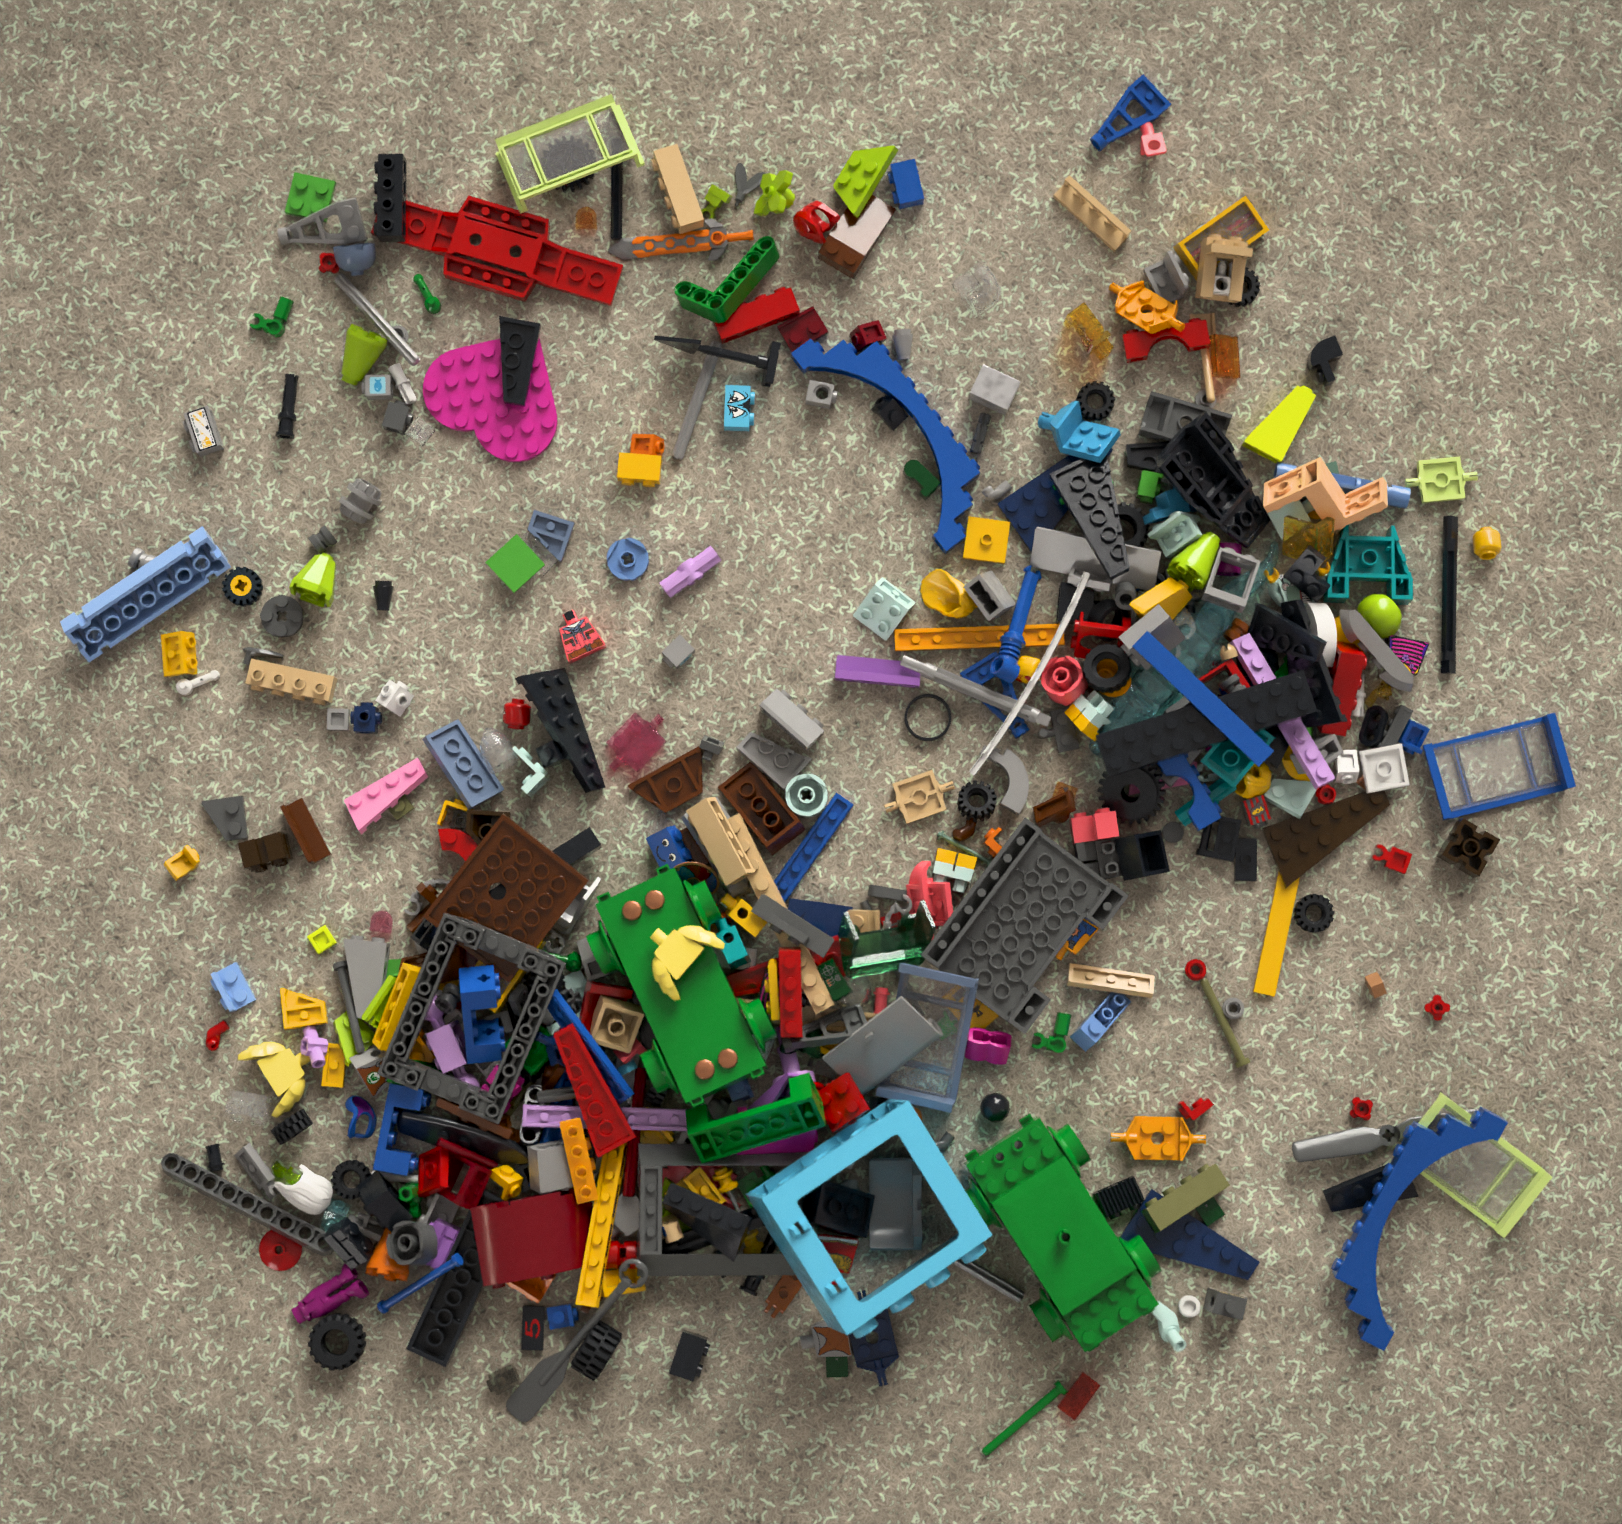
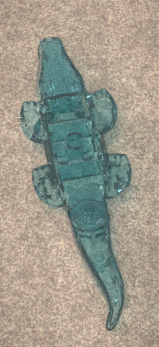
[1089,541,1279,758]

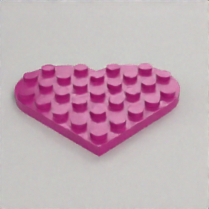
[423,338,558,462]

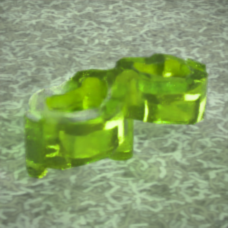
[272,1161,302,1185]

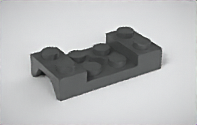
[1138,391,1232,441]

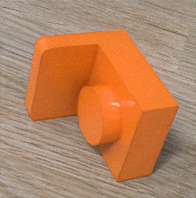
[630,434,665,457]

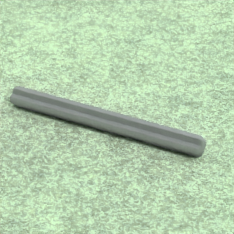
[335,273,420,366]
[672,341,722,460]

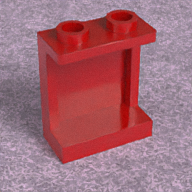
[579,980,633,1033]

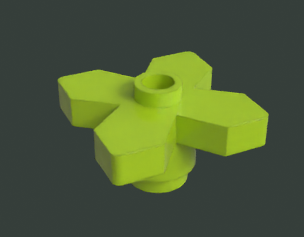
[754,170,795,216]

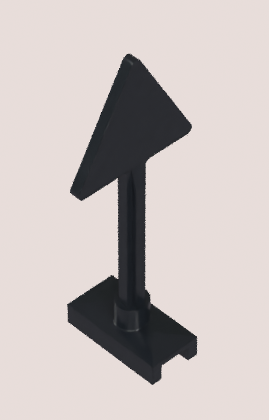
[654,336,781,387]

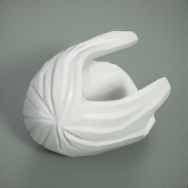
[274,1164,333,1215]

